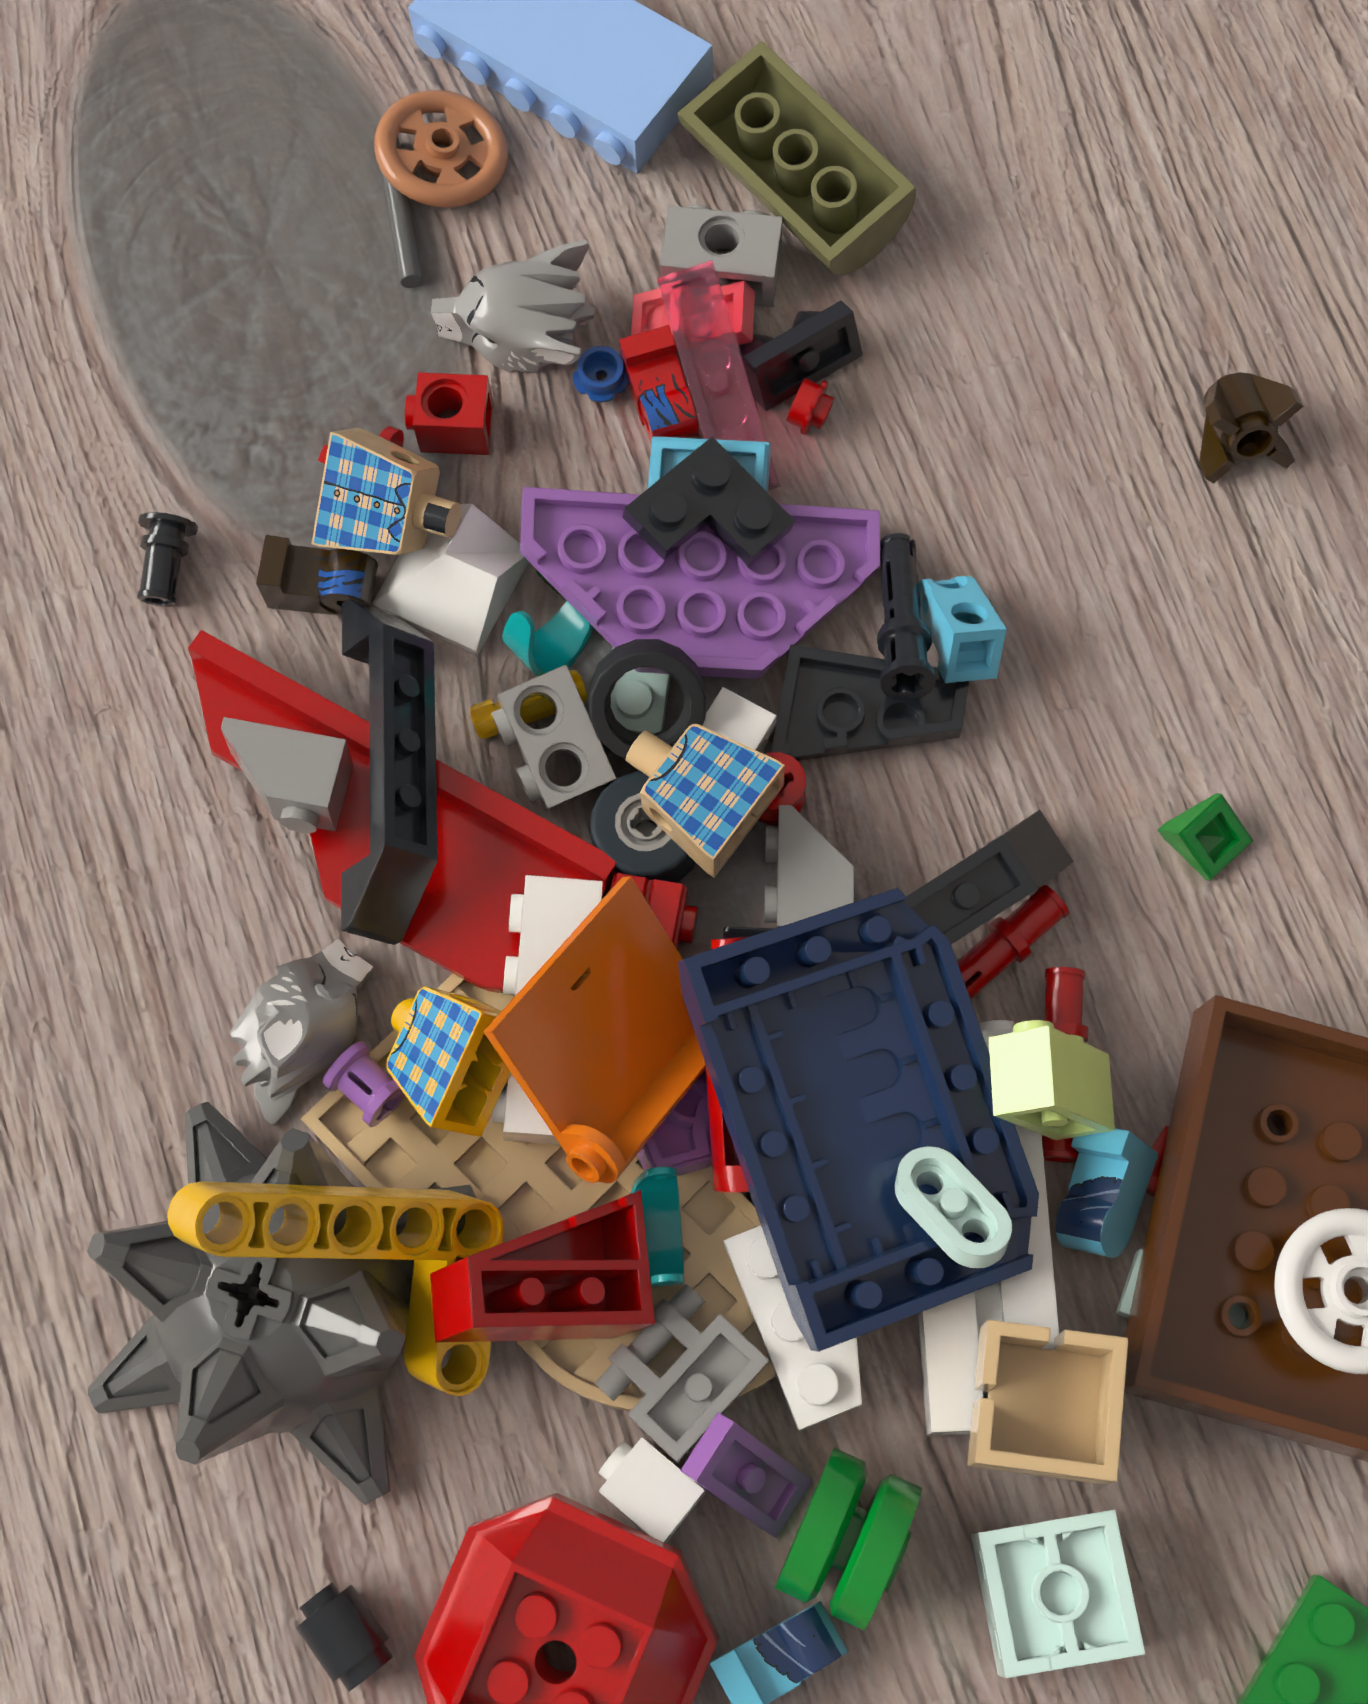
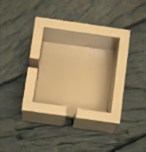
[967,1320,1128,1485]

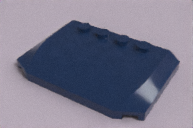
[678,888,1039,1352]

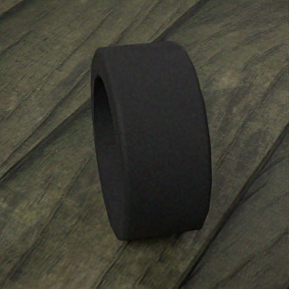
[589,639,706,759]

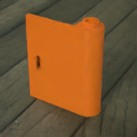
[483,876,706,1183]

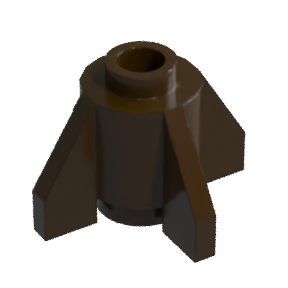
[1199,372,1304,484]

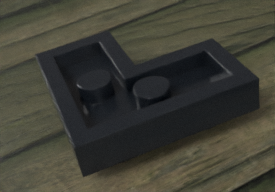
[622,436,795,567]

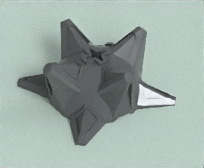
[87,1102,477,1505]

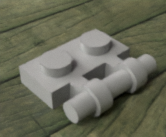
[595,1284,769,1463]

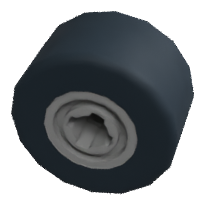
[590,771,696,883]

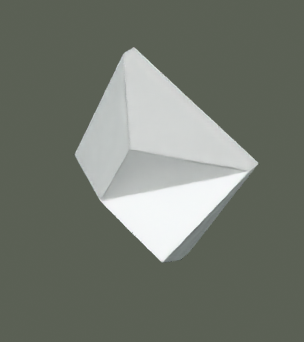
[372,504,529,656]

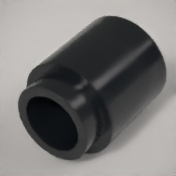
[296,1582,394,1692]

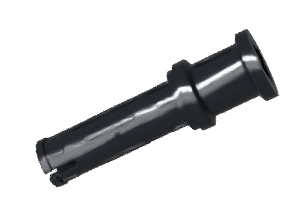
[877,533,936,701]

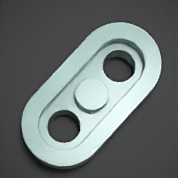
[895,1146,1012,1268]

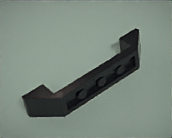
[341,598,438,945]
[904,810,1074,944]

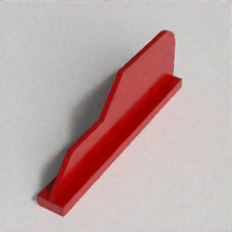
[187,630,616,993]

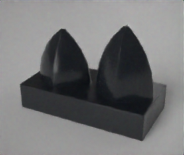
[740,300,863,411]

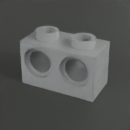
[491,665,616,810]

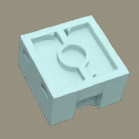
[971,1510,1145,1678]

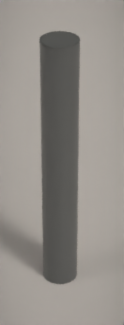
[382,137,423,288]

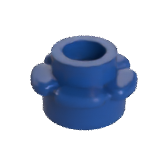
[573,346,629,403]

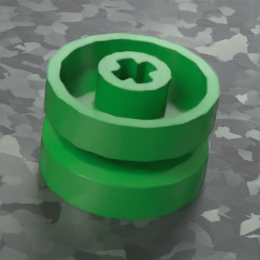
[774,1447,923,1631]

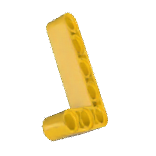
[168,1181,504,1396]

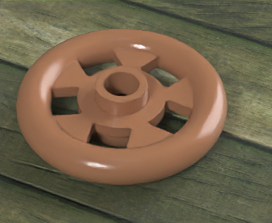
[374,90,508,208]

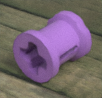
[323,1041,405,1127]

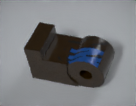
[256,535,378,615]

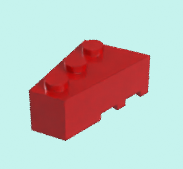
[430,1190,655,1343]

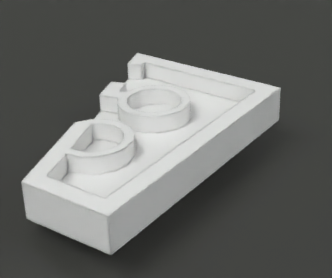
[723,1225,862,1431]

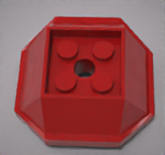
[414,1493,719,1704]

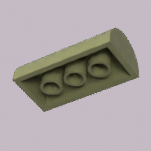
[678,41,916,276]

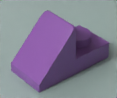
[680,1412,812,1538]

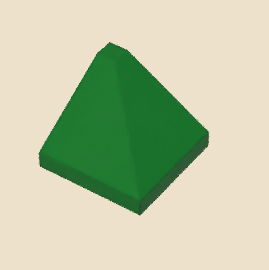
[1158,793,1254,881]

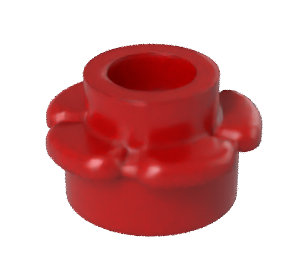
[786,378,835,435]

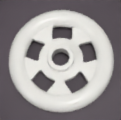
[1274,1208,1368,1374]

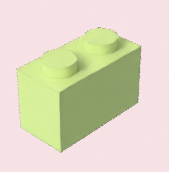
[989,1020,1115,1140]

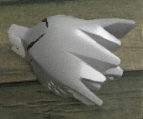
[431,240,595,373]
[230,939,373,1126]

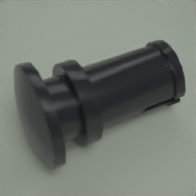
[137,512,198,607]

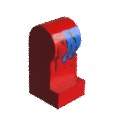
[619,325,699,443]

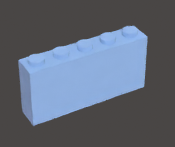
[408,0,713,174]

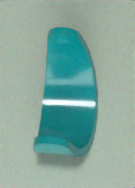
[502,601,593,677]
[631,1167,684,1287]

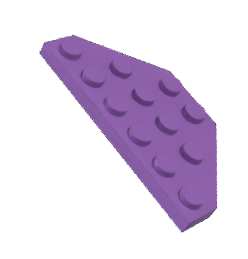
[520,487,880,679]

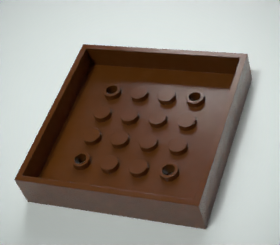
[1124,995,1368,1462]

